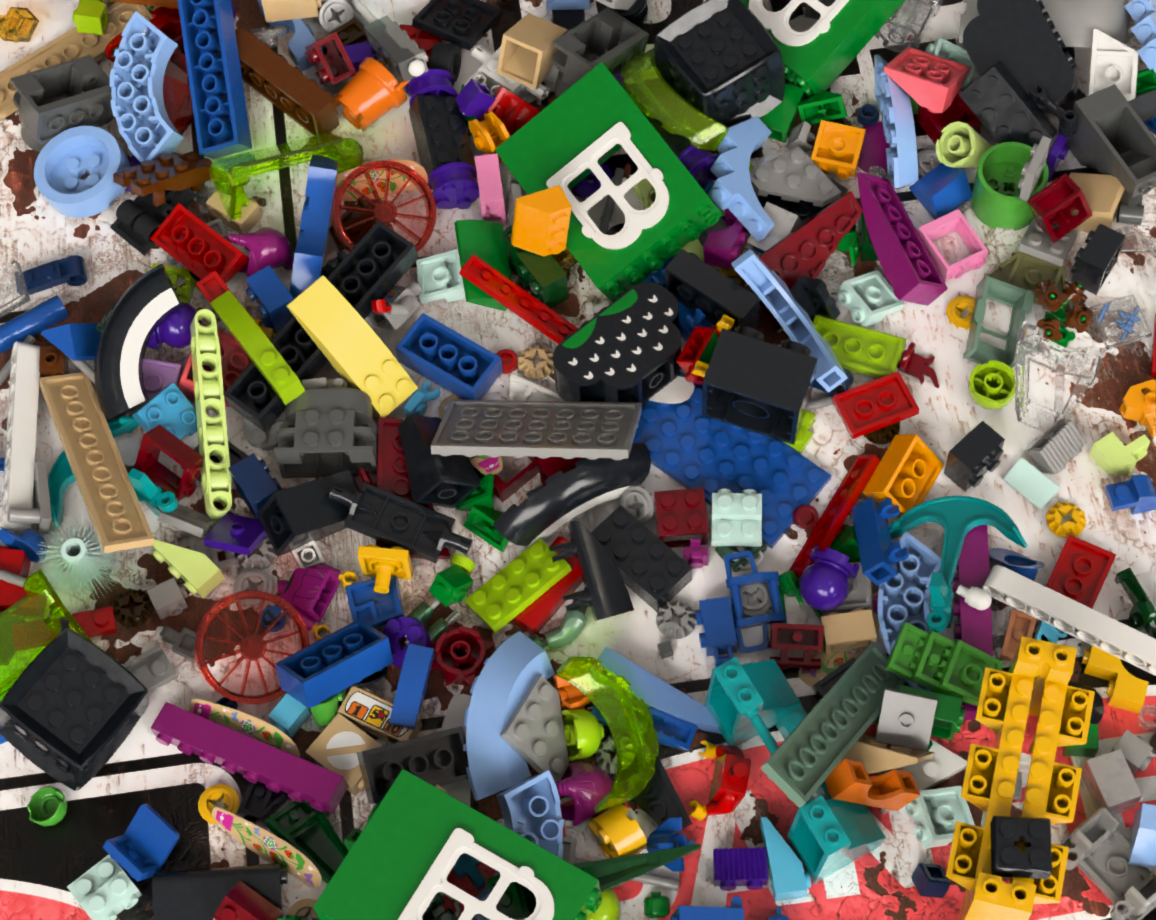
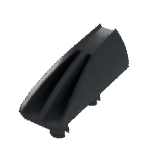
[549,521,634,621]

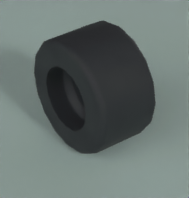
[429,42,461,83]

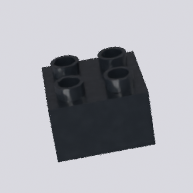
[702,326,818,445]

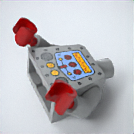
[369,281,422,330]

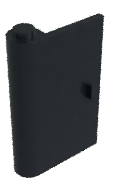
[152,863,288,920]

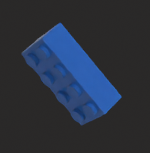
[395,313,503,400]
[275,619,393,709]

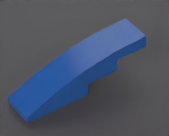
[591,693,697,751]

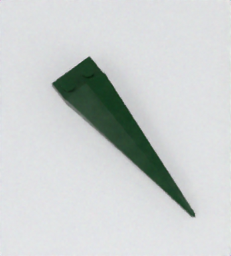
[265,800,348,884]
[485,844,701,920]

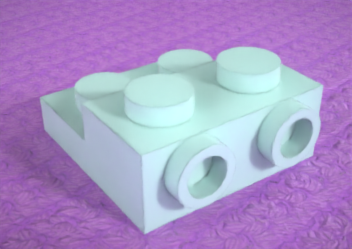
[925,37,975,91]
[416,249,465,304]
[836,270,905,328]
[711,489,762,547]
[906,786,975,849]
[67,854,142,920]

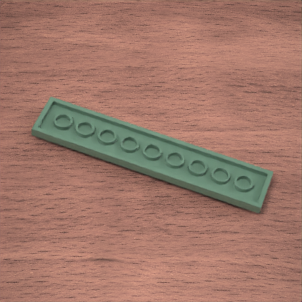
[760,642,905,808]

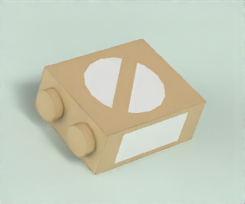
[305,713,383,796]

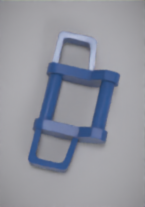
[724,550,787,654]

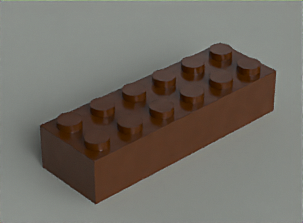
[235,26,340,141]

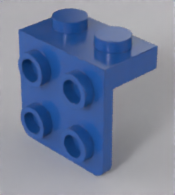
[103,804,179,882]

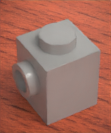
[146,577,189,620]
[1111,730,1153,776]

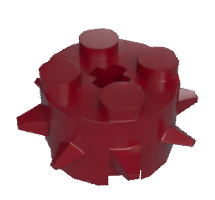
[430,624,495,687]

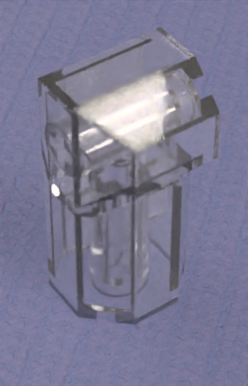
[875,0,943,53]

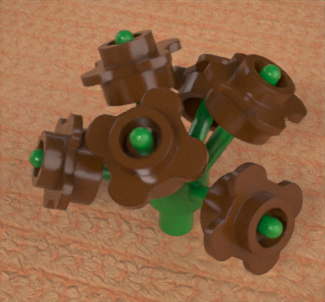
[1033,279,1093,342]

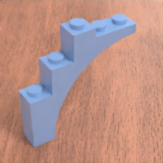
[1124,0,1156,73]
[707,116,775,242]
[731,249,848,393]

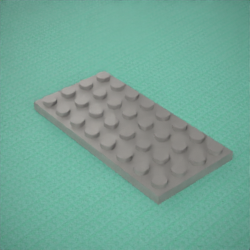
[430,399,642,460]

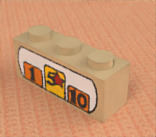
[338,686,423,744]

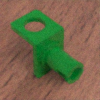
[835,224,861,265]

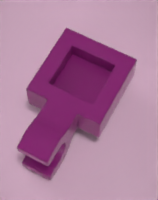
[683,539,708,569]

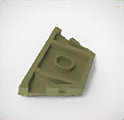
[984,251,1070,314]

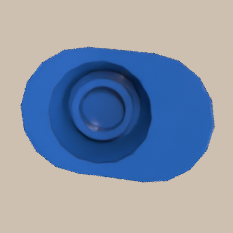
[989,548,1045,581]

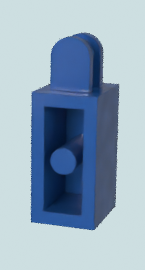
[695,596,737,668]

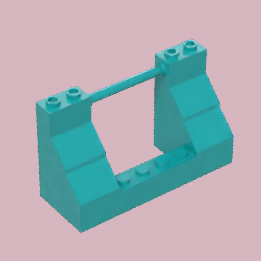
[705,657,886,885]

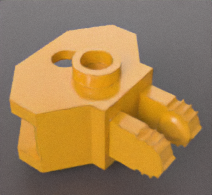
[468,112,510,164]
[1119,379,1156,437]

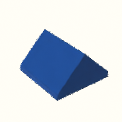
[909,163,972,220]
[41,323,101,361]

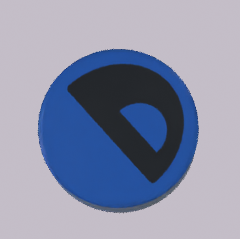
[260,606,286,632]

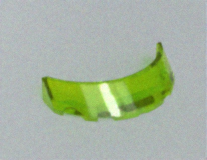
[621,48,729,151]
[556,657,659,813]

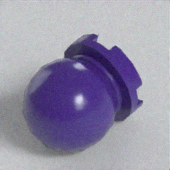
[148,302,202,349]
[799,546,860,611]

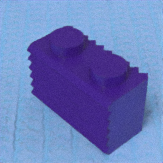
[713,847,768,891]

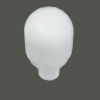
[956,585,992,610]

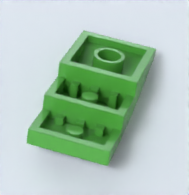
[885,622,1004,706]

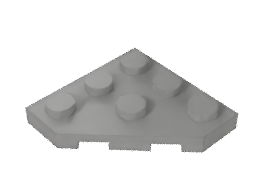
[749,146,842,207]
[500,675,569,782]

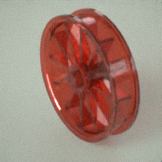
[331,160,436,253]
[194,591,310,704]

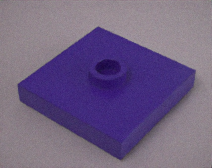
[1046,133,1070,182]
[204,513,267,556]

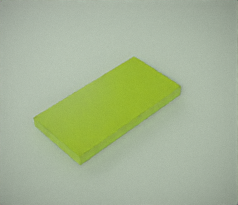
[812,315,906,379]

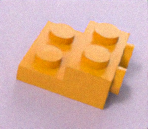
[811,120,866,179]

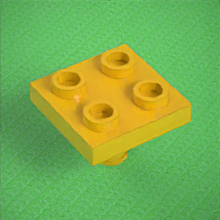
[357,544,413,594]

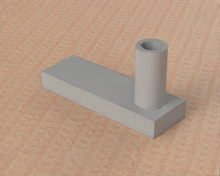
[7,461,52,534]

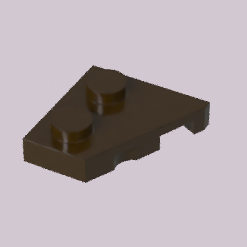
[329,196,377,251]

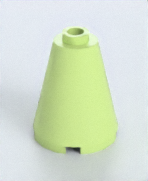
[936,121,992,168]

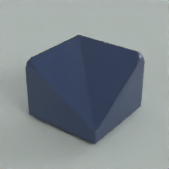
[911,863,951,898]

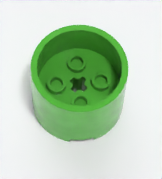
[971,142,1049,231]

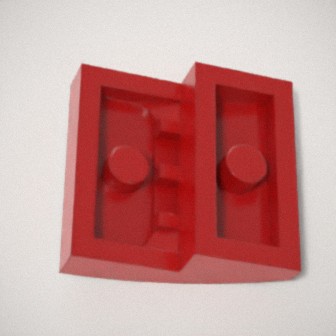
[478,85,541,136]

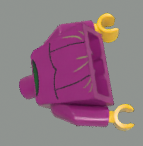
[277,563,356,641]

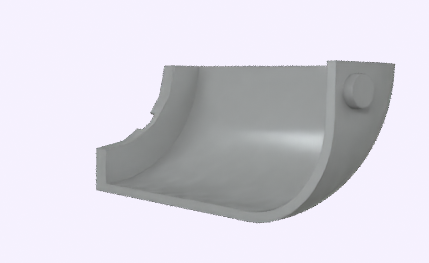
[959,0,1134,47]

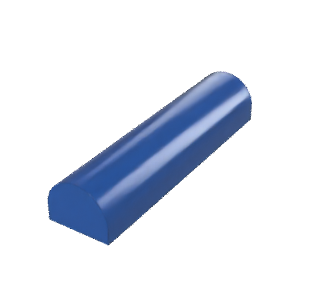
[0,295,69,354]

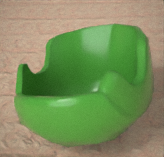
[27,787,67,827]

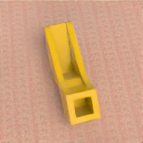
[1081,645,1149,714]

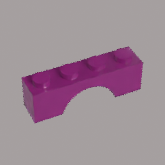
[703,194,758,269]

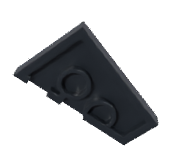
[611,753,692,829]

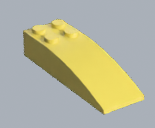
[286,275,418,419]

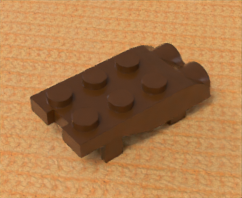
[113,151,217,206]

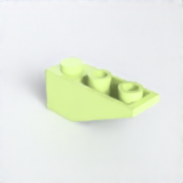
[151,539,225,599]

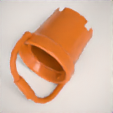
[334,57,412,132]

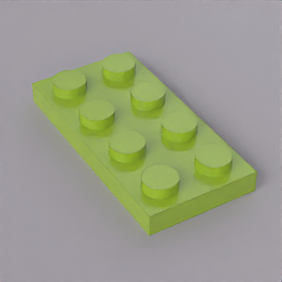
[464,538,572,633]

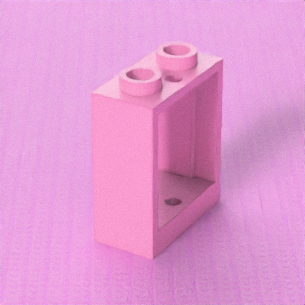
[475,153,507,225]
[918,209,988,282]

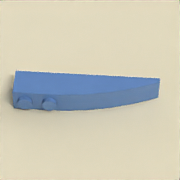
[590,647,721,734]

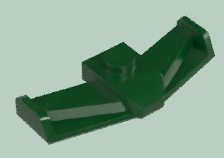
[1114,568,1156,639]

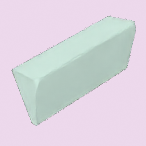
[1003,457,1059,511]

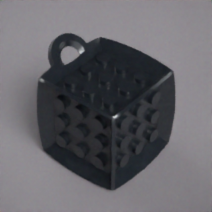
[654,0,785,144]
[0,617,149,791]

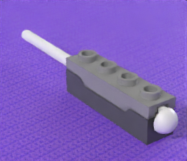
[349,0,428,82]

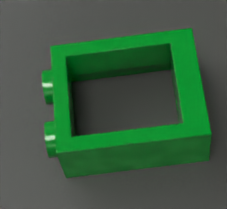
[899,685,966,741]

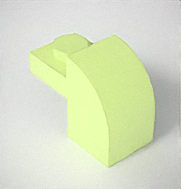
[1089,431,1151,475]

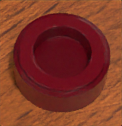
[792,504,819,530]

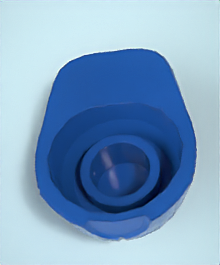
[0,527,48,563]

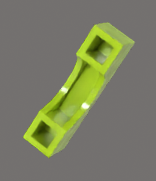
[72,0,109,35]

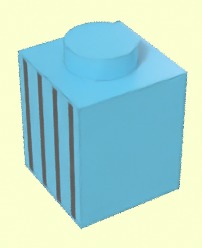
[268,693,310,739]

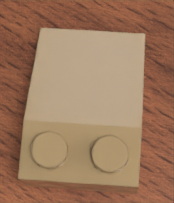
[839,734,934,775]

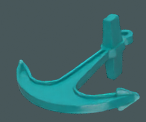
[48,417,178,528]
[889,496,1028,633]

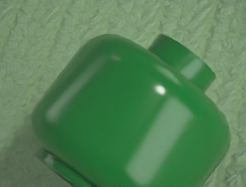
[643,892,670,918]

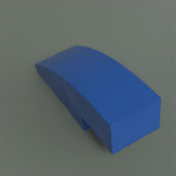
[390,643,434,730]

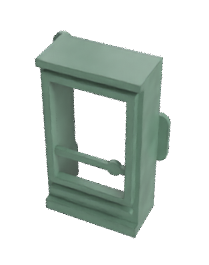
[963,275,1034,368]

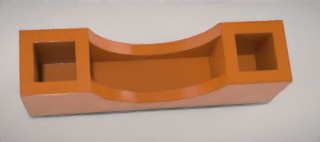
[825,759,920,811]

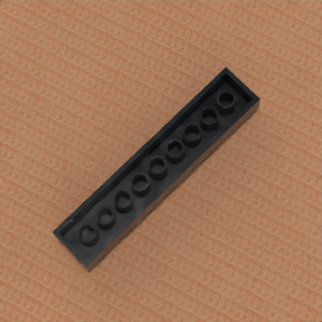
[223,220,418,432]

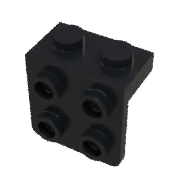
[789,275,840,322]

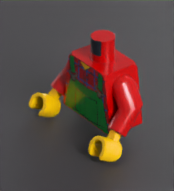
[676,314,735,385]
[688,740,751,820]

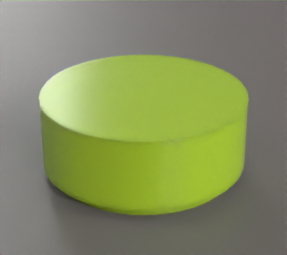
[450,554,476,574]

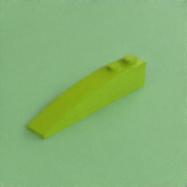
[209,290,305,405]

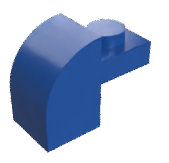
[1104,475,1156,515]

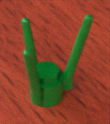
[778,571,823,624]

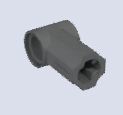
[1117,189,1144,226]

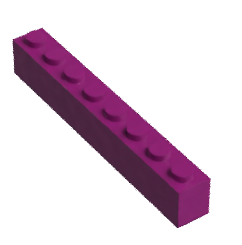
[952,525,993,721]
[151,702,348,813]

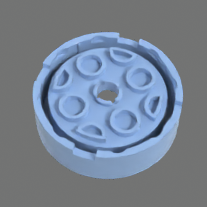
[34,126,130,218]

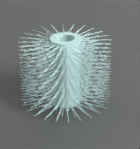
[37,516,122,604]

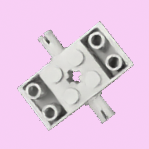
[464,44,550,101]

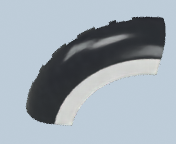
[94,264,183,422]
[493,442,651,546]

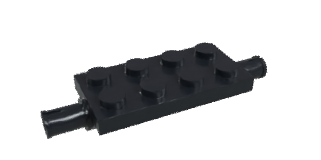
[329,482,473,564]

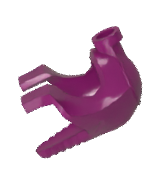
[227,227,294,277]
[555,762,618,827]

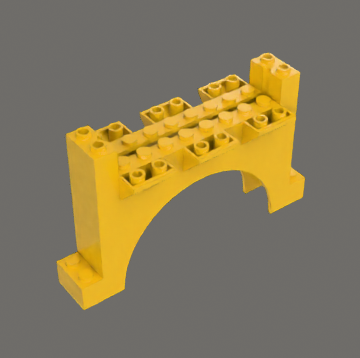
[946,636,1095,920]

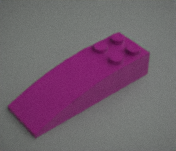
[857,172,948,306]

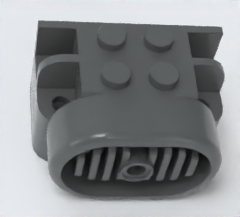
[552,7,649,98]
[10,55,114,152]
[274,387,378,478]

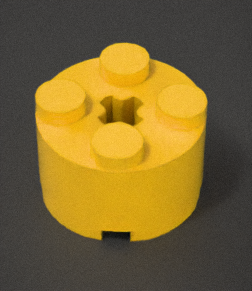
[587,802,647,859]

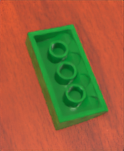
[454,220,512,311]

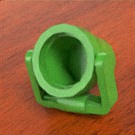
[310,688,347,726]

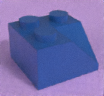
[245,265,294,334]

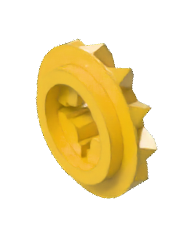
[946,295,975,331]
[1046,500,1087,538]
[198,784,240,824]

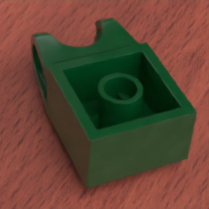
[503,226,568,309]

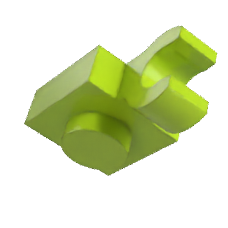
[783,410,816,454]

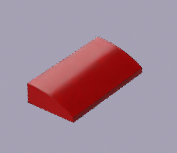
[150,203,249,284]
[511,536,583,635]

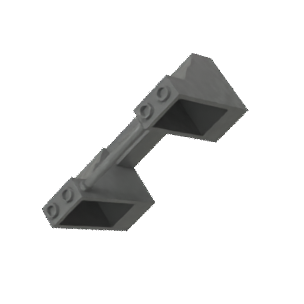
[1068,84,1156,198]

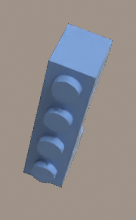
[257,0,324,72]

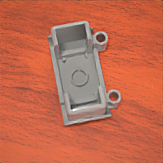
[1061,807,1156,920]

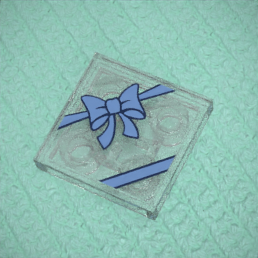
[1089,294,1152,350]

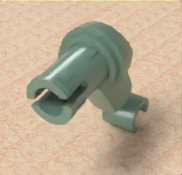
[529,599,588,650]

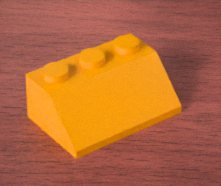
[511,185,572,257]
[863,434,944,518]

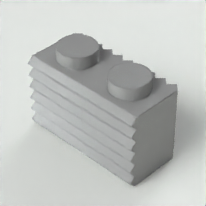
[1028,419,1087,474]

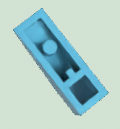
[760,817,811,902]

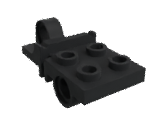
[110,188,197,256]

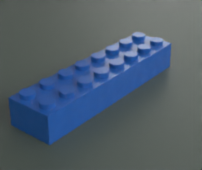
[177,0,252,159]

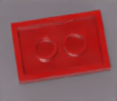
[832,371,919,439]
[1046,534,1117,609]

